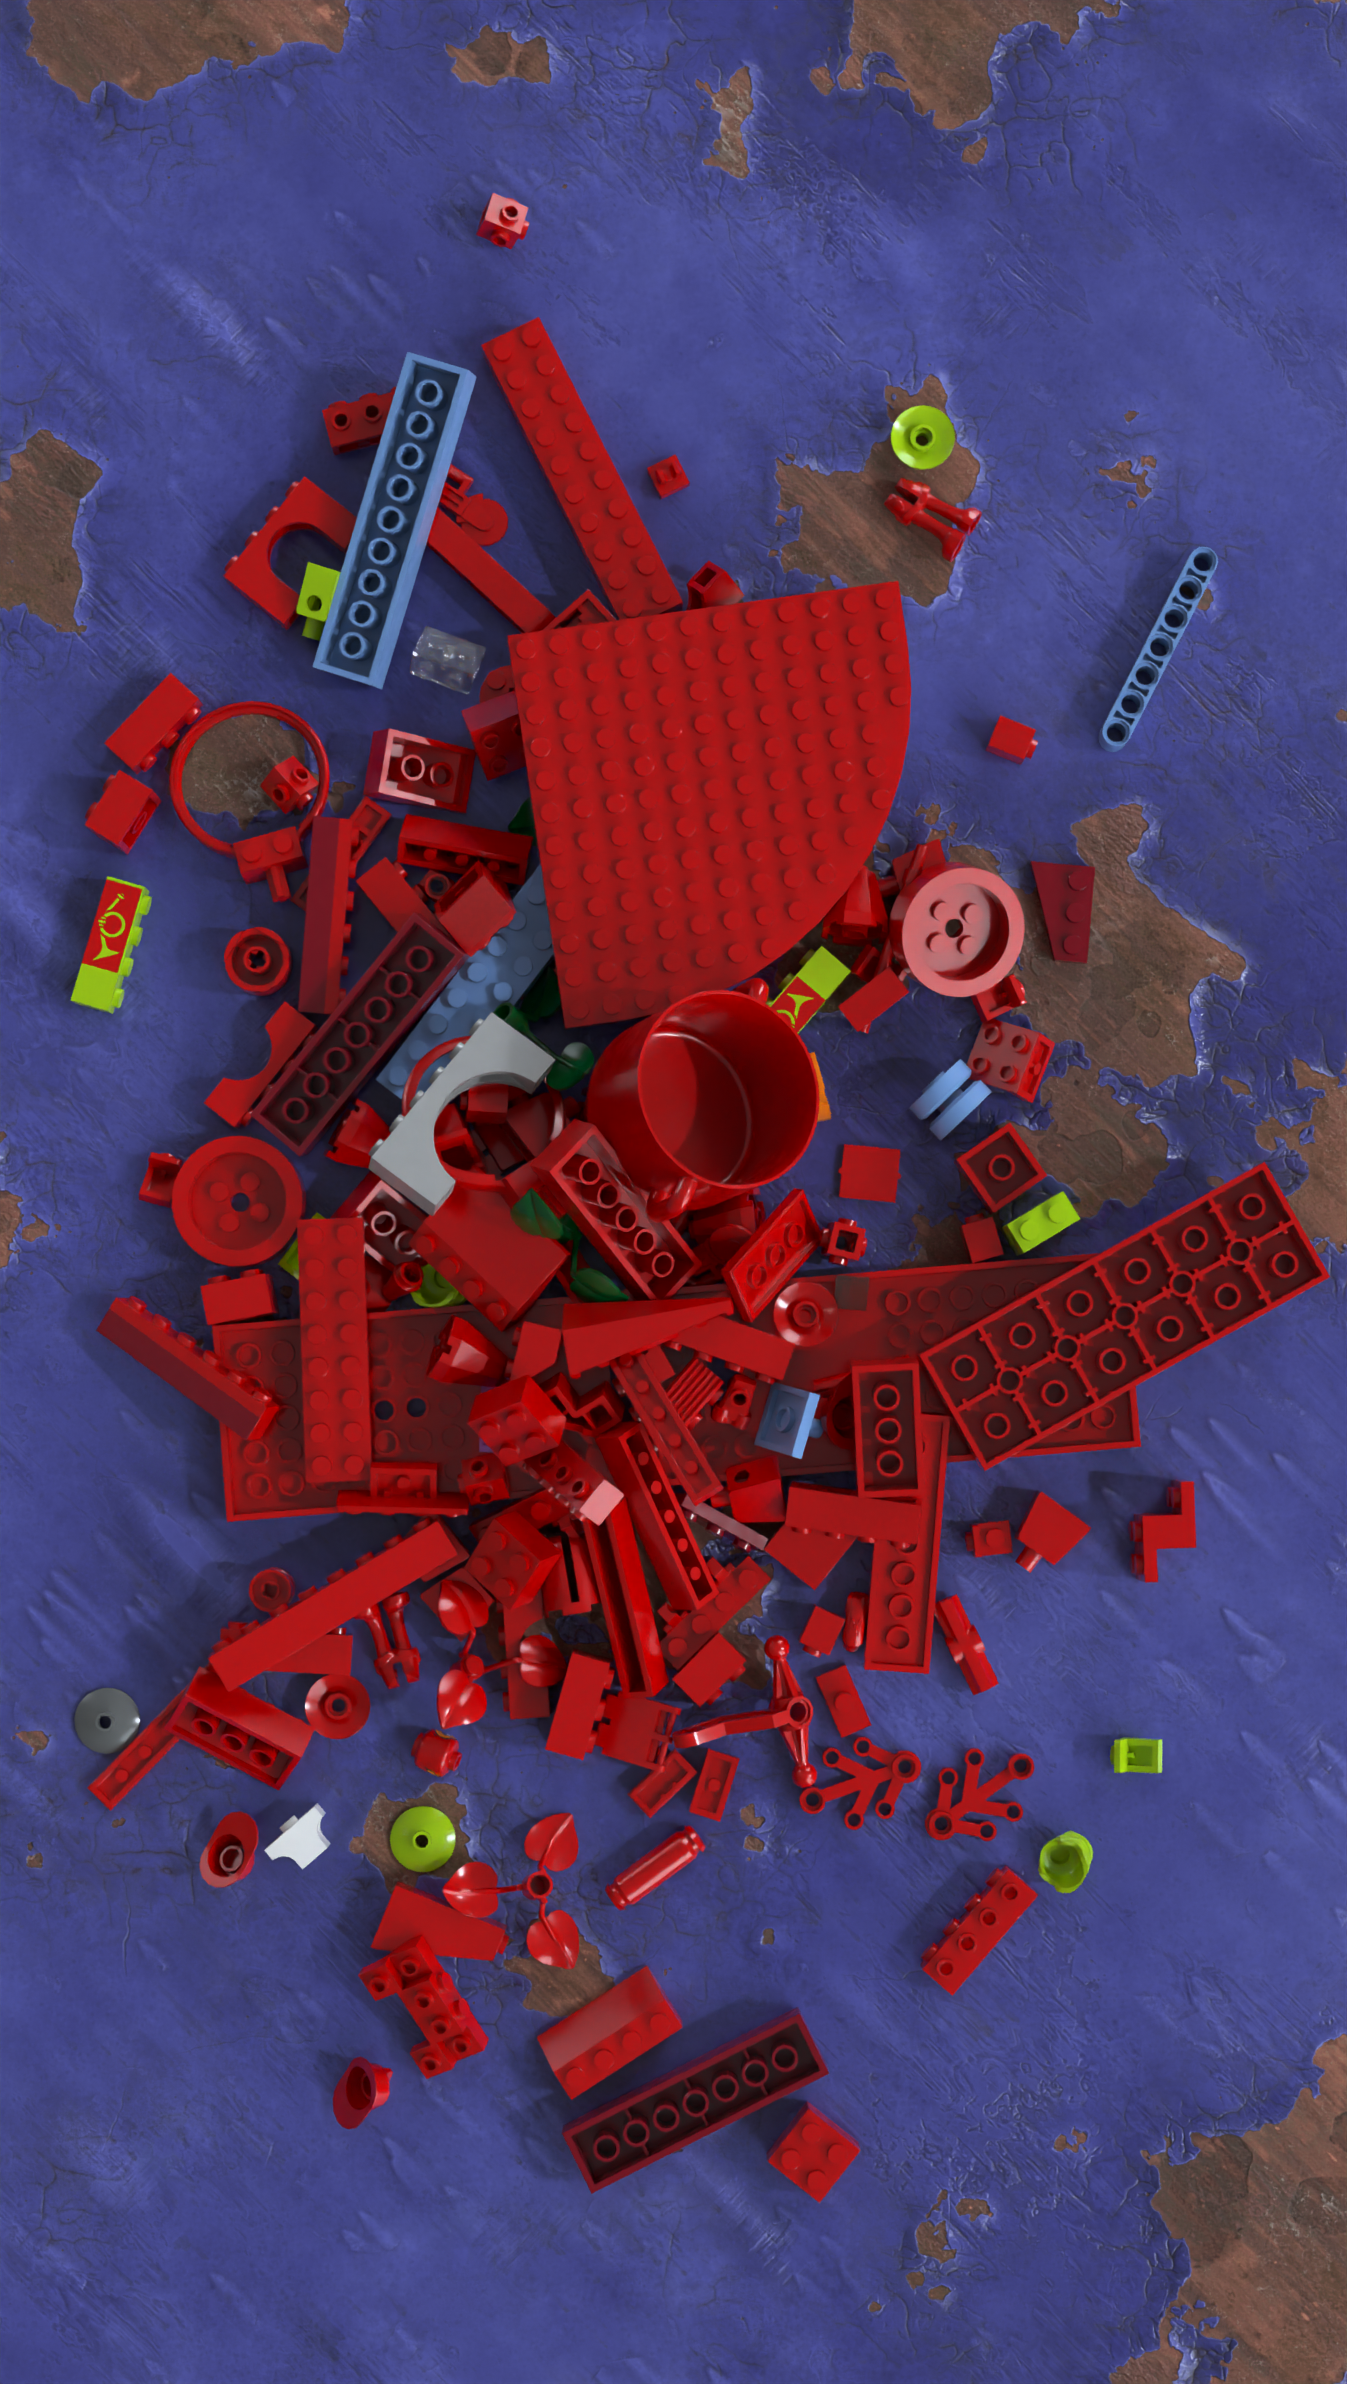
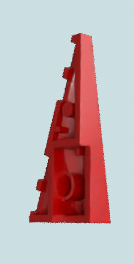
[562,1297,734,1379]

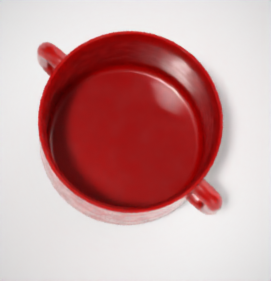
[586,978,820,1223]

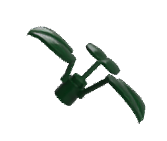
[493,966,594,1091]
[510,1188,630,1303]

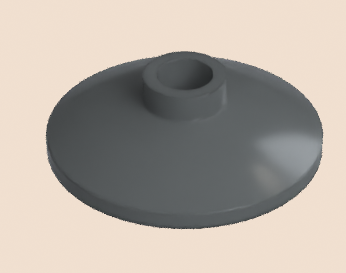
[75,1688,140,1754]

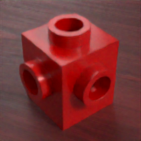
[476,193,529,249]
[260,755,319,814]
[818,1218,867,1267]
[457,1453,510,1506]

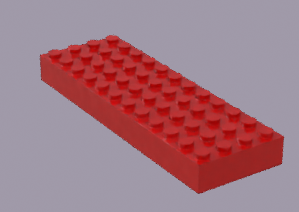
[917,1162,1330,1471]

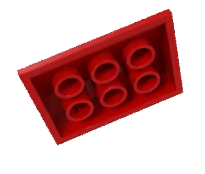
[408,1165,570,1332]

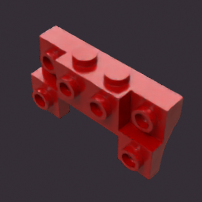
[358,1935,489,2079]

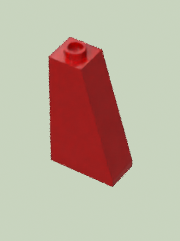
[371,1881,510,1961]

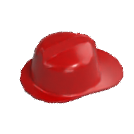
[820,1374,854,1450]
[199,1811,258,1888]
[333,2056,393,2129]

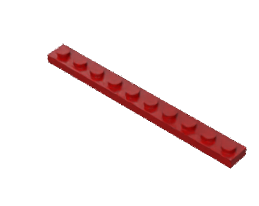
[555,1240,724,1507]

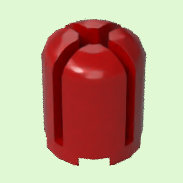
[541,1532,601,1618]

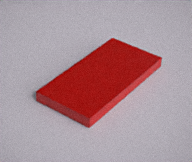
[721,1188,821,1322]

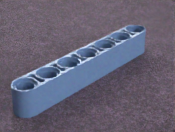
[1098,547,1218,752]

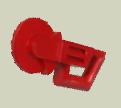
[438,464,508,546]
[683,1224,753,1287]

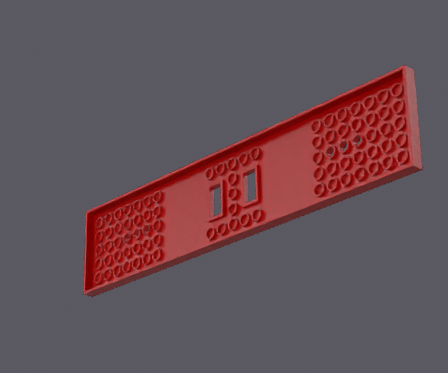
[212,1253,1141,1522]

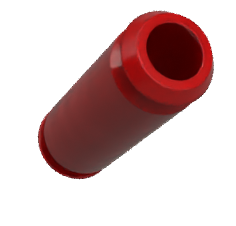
[605,1825,706,1911]

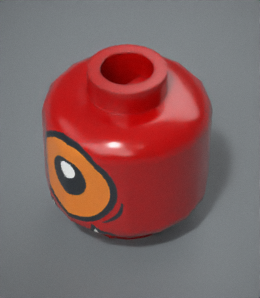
[411,1729,462,1777]

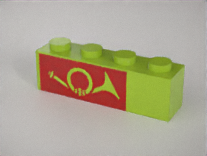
[71,876,152,1014]
[766,946,851,1034]

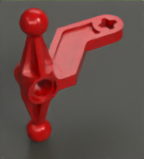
[672,1635,817,1788]

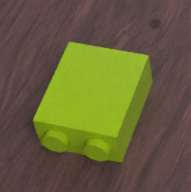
[999,1191,1080,1256]

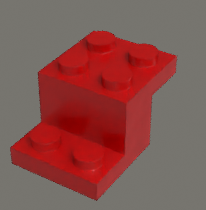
[1128,1480,1196,1583]

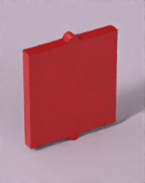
[838,1144,901,1203]

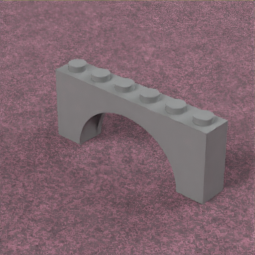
[368,1012,555,1216]

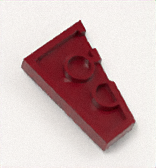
[1030,861,1095,964]
[674,1493,768,1553]

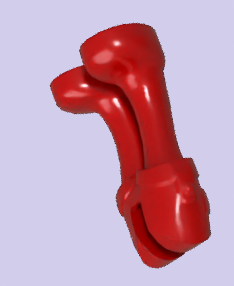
[884,478,982,562]
[353,1591,421,1690]

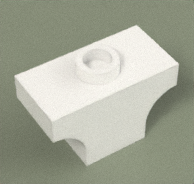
[264,1803,331,1870]

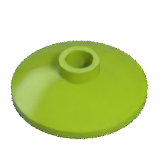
[891,405,955,470]
[390,1806,456,1872]

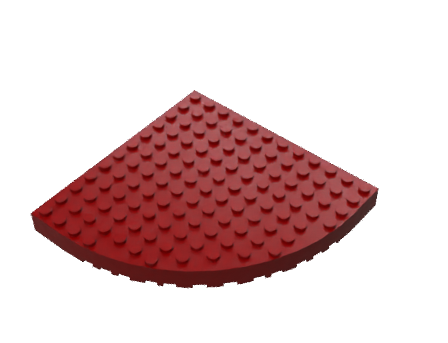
[507,581,911,1030]

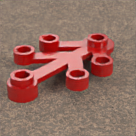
[799,1736,921,1830]
[925,1748,1034,1841]

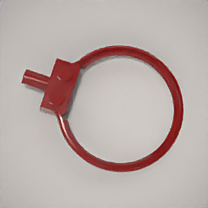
[169,701,330,902]
[401,1036,567,1220]

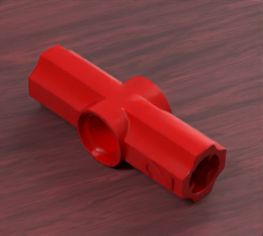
[934,1594,999,1695]

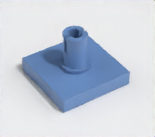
[754,1382,824,1459]

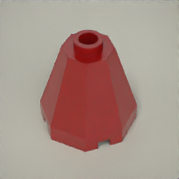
[821,865,889,947]
[323,1098,392,1168]
[689,1188,766,1245]
[425,1314,507,1387]

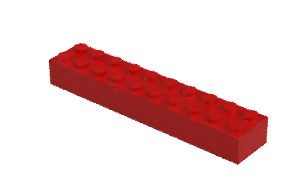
[481,317,683,620]

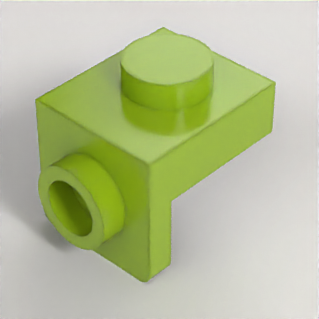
[1110,1737,1162,1773]

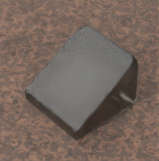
[834,1275,869,1311]

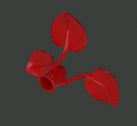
[437,1580,567,1729]
[442,1813,579,1970]

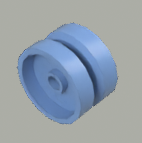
[909,1059,992,1141]

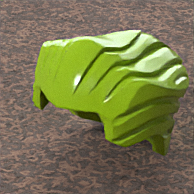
[411,1264,467,1308]
[1038,1831,1093,1893]

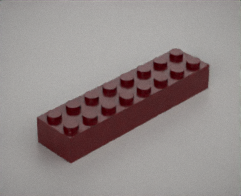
[250,913,470,1157]
[562,2007,829,2194]

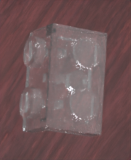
[410,626,486,694]

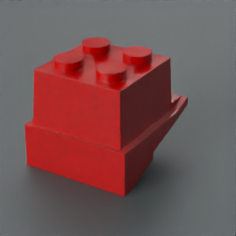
[392,1103,489,1209]

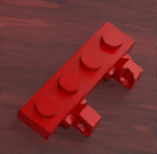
[468,1487,584,1543]
[657,1555,771,1670]

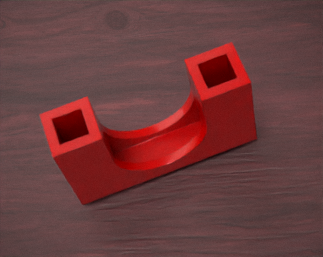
[224,476,357,630]

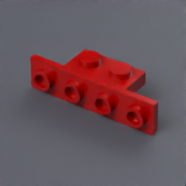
[336,1462,470,1517]

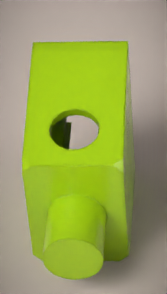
[296,562,341,641]

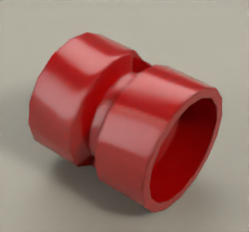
[249,1567,296,1612]

